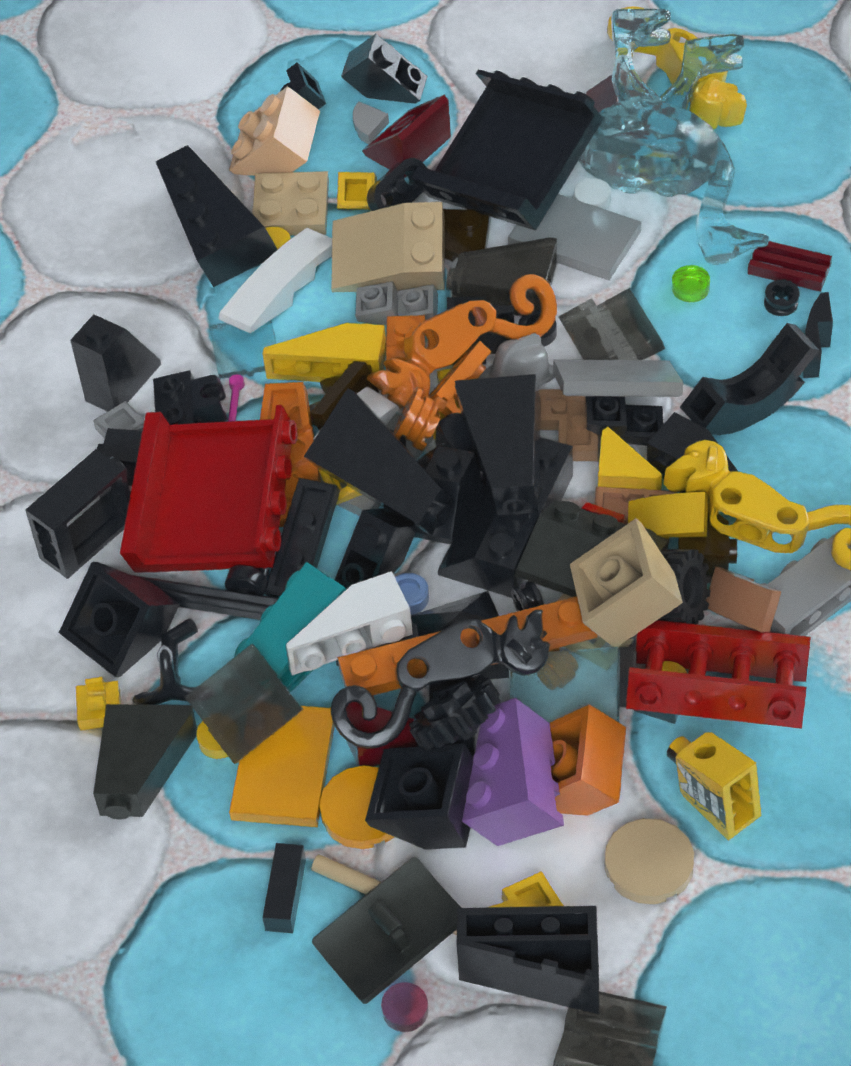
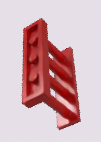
[626,620,811,729]

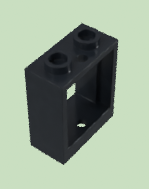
[25,449,131,579]

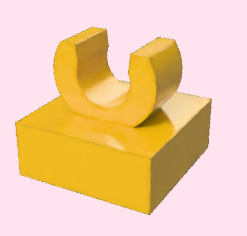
[76,677,121,731]

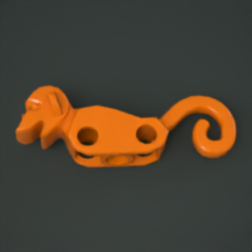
[367,274,557,409]

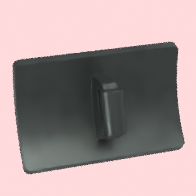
[312,857,462,1004]

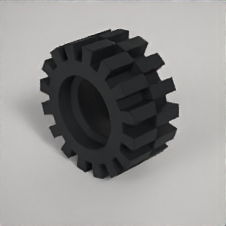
[658,549,711,624]

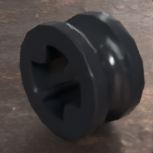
[764,279,800,316]
[511,581,544,611]

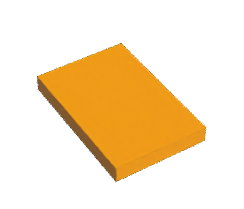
[229,702,335,827]

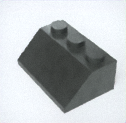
[515,500,669,597]

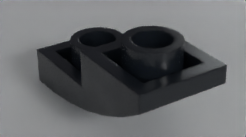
[585,396,664,446]

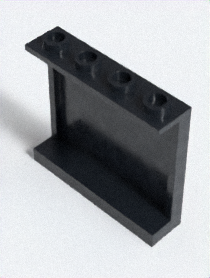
[411,69,604,231]

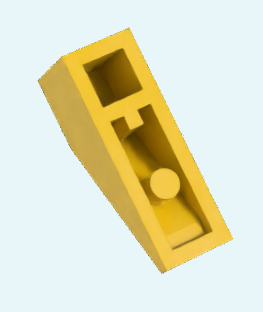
[262,323,386,382]

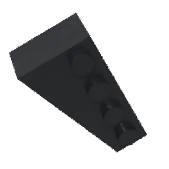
[155,145,278,287]

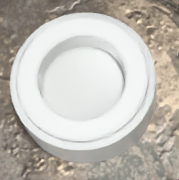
[574,178,611,209]

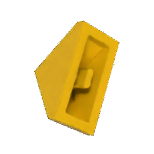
[598,427,662,490]

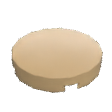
[605,818,694,904]

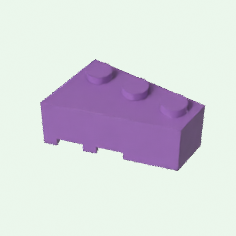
[462,698,564,846]

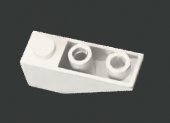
[286,571,413,675]

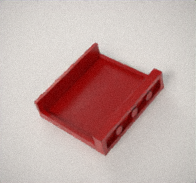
[120,405,297,573]

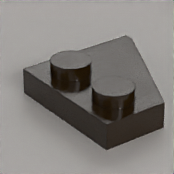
[443,209,491,273]

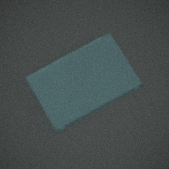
[510,646,620,723]

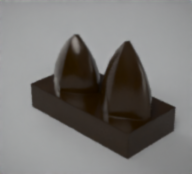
[309,361,379,431]

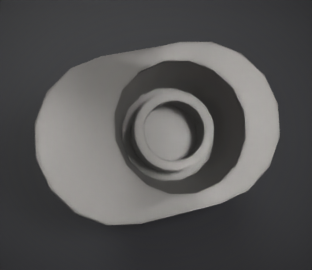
[478,333,555,388]

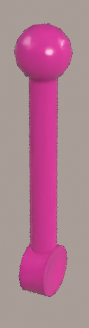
[228,374,245,421]

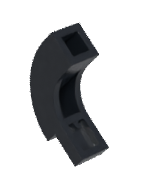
[680,323,819,435]

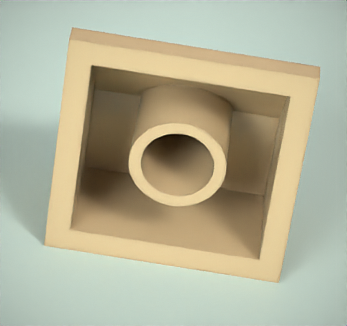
[570,518,683,648]

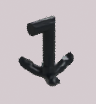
[132,618,214,705]

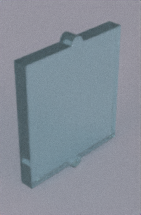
[209,320,277,379]

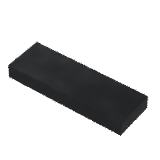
[265,478,340,598]

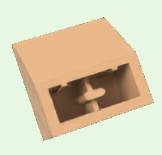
[229,86,320,176]

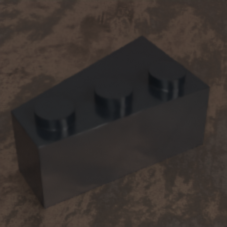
[457,906,600,1015]

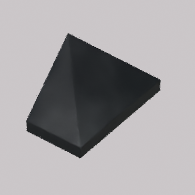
[411,591,499,636]

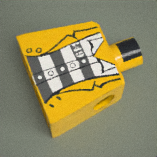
[667,732,762,841]

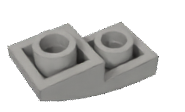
[355,281,438,325]

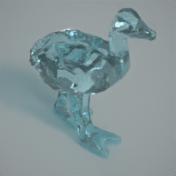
[578,9,769,265]

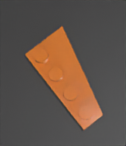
[260,382,321,527]

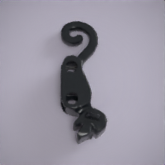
[331,610,550,749]

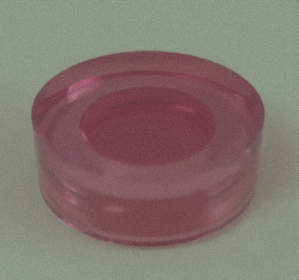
[381,982,429,1032]

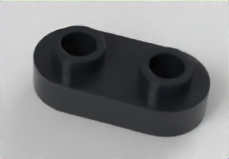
[367,158,427,211]

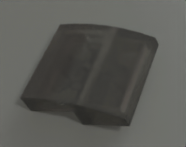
[559,288,665,360]
[185,643,303,764]
[553,991,667,1066]

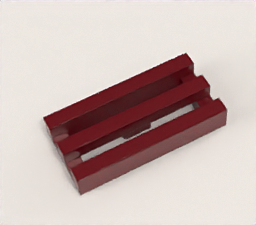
[748,239,832,292]

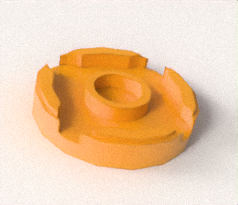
[319,765,394,849]

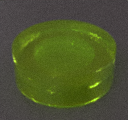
[672,265,710,302]

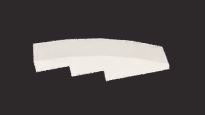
[219,228,332,333]

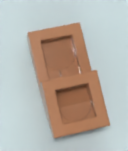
[706,567,781,632]

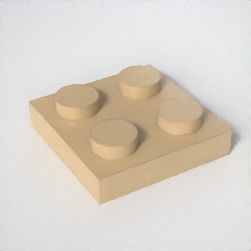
[252,171,329,236]

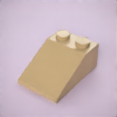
[331,202,445,292]

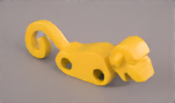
[607,6,747,130]
[664,440,851,570]

